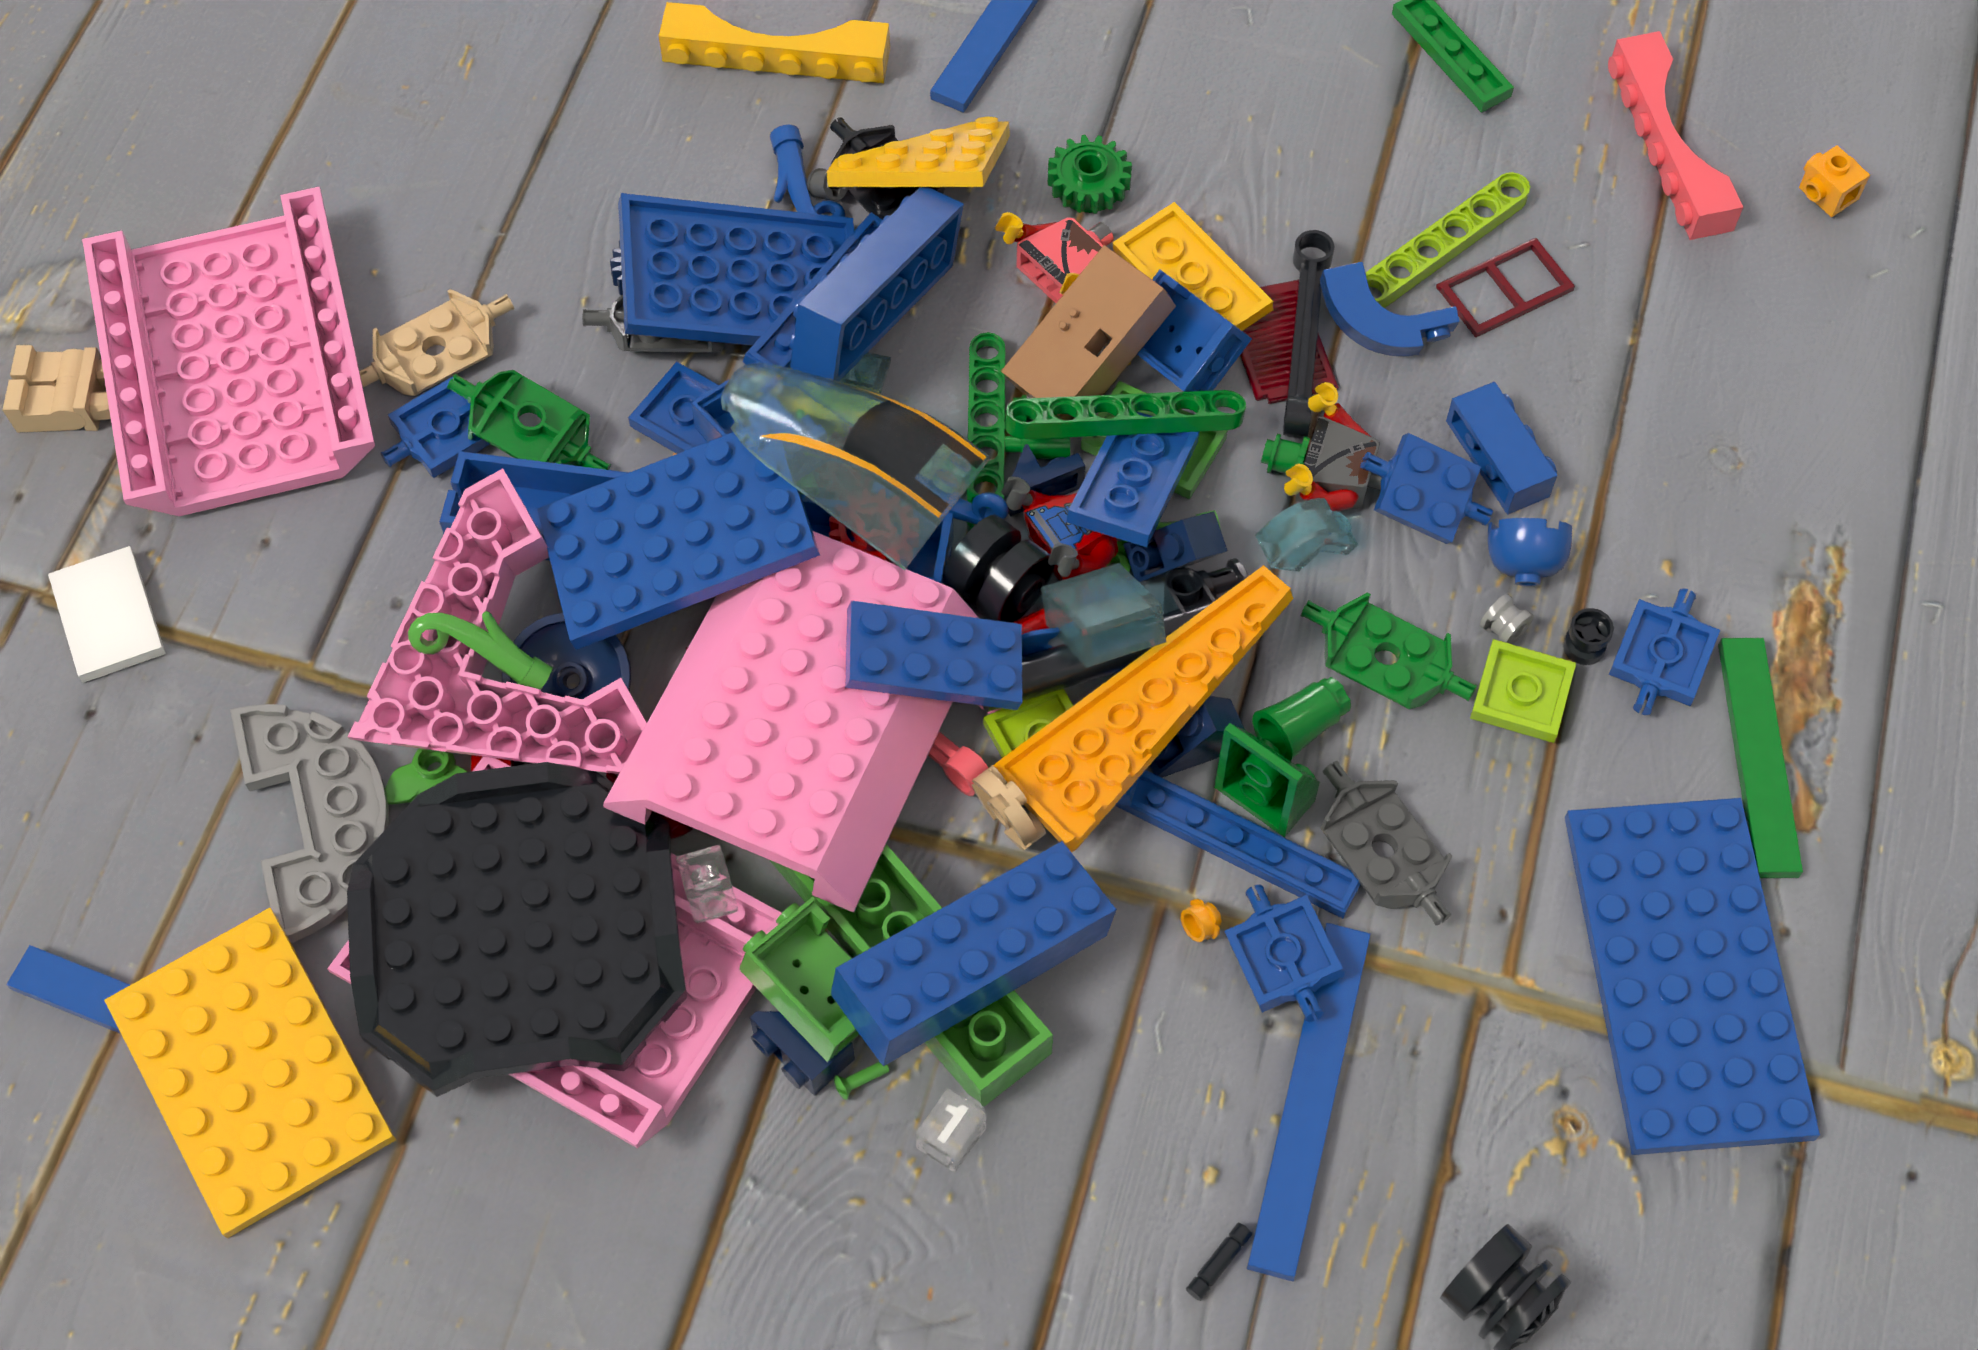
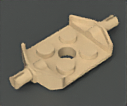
[360,289,514,396]

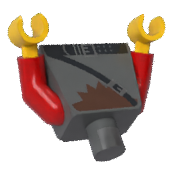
[1284,382,1382,514]

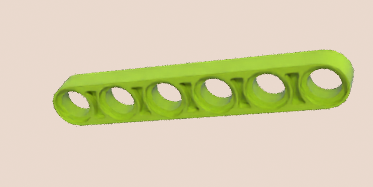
[1365,172,1530,308]

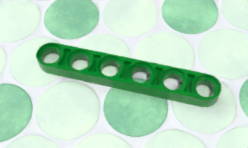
[967,332,1005,533]
[1005,390,1246,439]

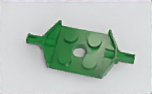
[447,370,611,470]
[1301,592,1477,709]

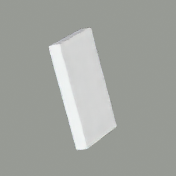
[48,546,166,683]

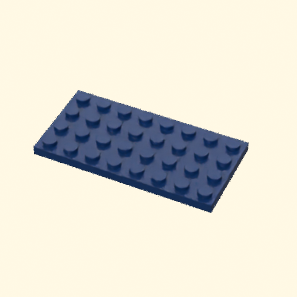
[1565,798,1820,1155]

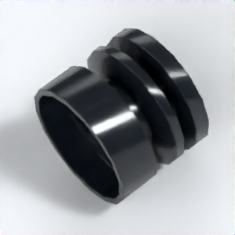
[1440,1224,1571,1350]

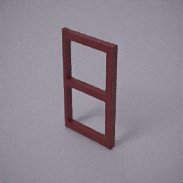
[1436,238,1575,338]

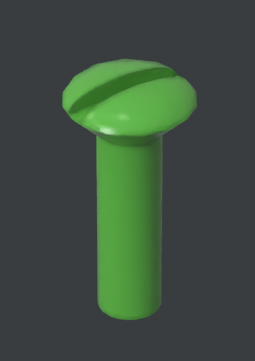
[834,1062,889,1100]

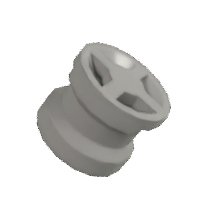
[1480,594,1534,644]

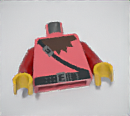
[995,212,1114,303]

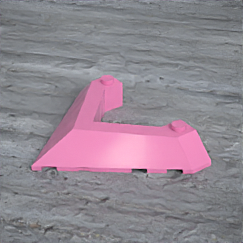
[348,469,647,774]

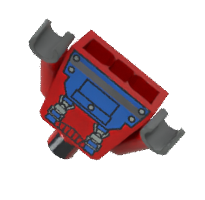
[1001,476,1118,588]

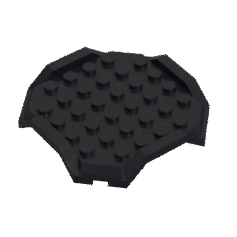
[347,762,687,1097]

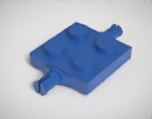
[381,376,490,478]
[1360,433,1493,544]
[1609,588,1720,715]
[1224,884,1345,1022]

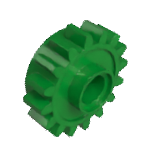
[1047,135,1132,214]

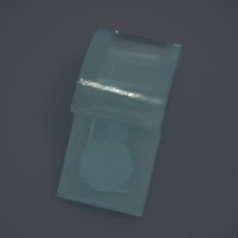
[1255,498,1358,572]

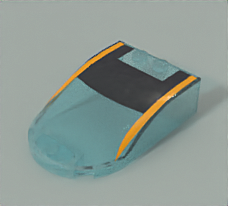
[721,363,991,571]

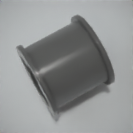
[807,168,848,201]

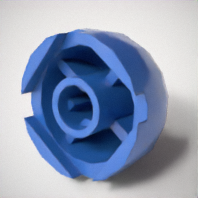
[1487,518,1572,586]

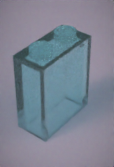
[1041,563,1166,668]

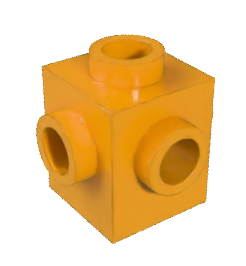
[1799,145,1870,218]

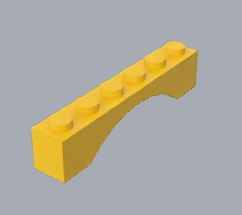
[658,2,890,83]

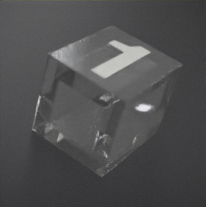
[915,1088,986,1173]

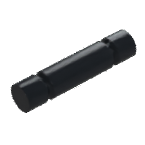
[1186,1222,1252,1301]

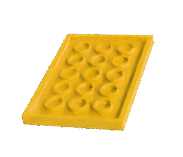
[104,907,396,1239]

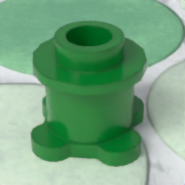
[1261,433,1310,474]

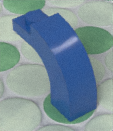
[1320,262,1460,356]

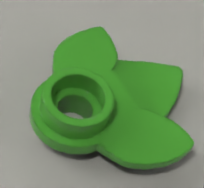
[385,748,468,804]

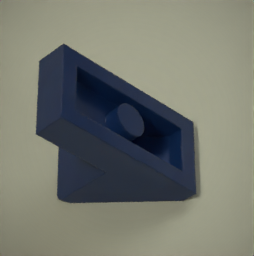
[1007,444,1085,517]

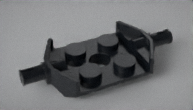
[830,117,945,220]

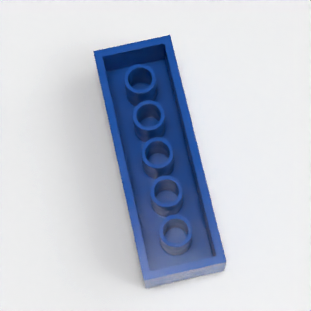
[789,187,964,388]
[831,841,1117,1066]

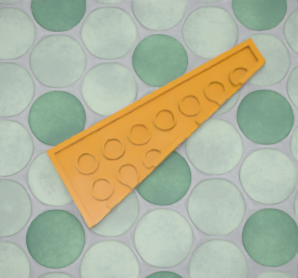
[993,565,1293,853]

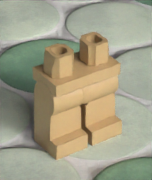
[2,345,111,433]

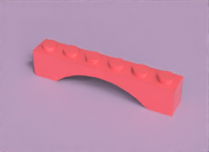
[1608,31,1743,240]

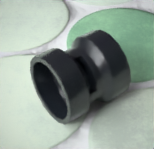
[1563,608,1614,665]

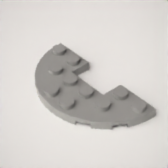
[230,704,389,943]

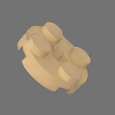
[972,765,1046,851]

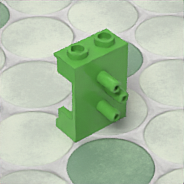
[739,896,859,1062]

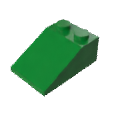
[1214,723,1320,838]

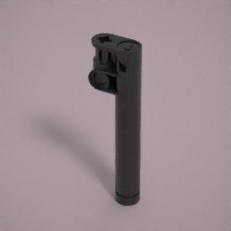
[983,558,1249,712]

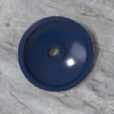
[502,613,631,699]

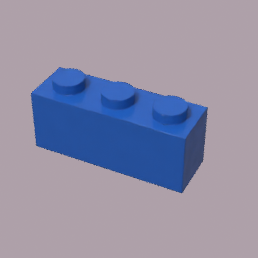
[1446,381,1558,515]

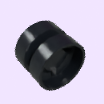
[943,514,1055,623]

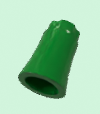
[1252,677,1351,761]

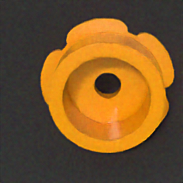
[1181,899,1222,942]

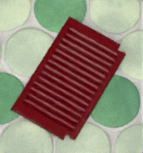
[1240,279,1339,404]

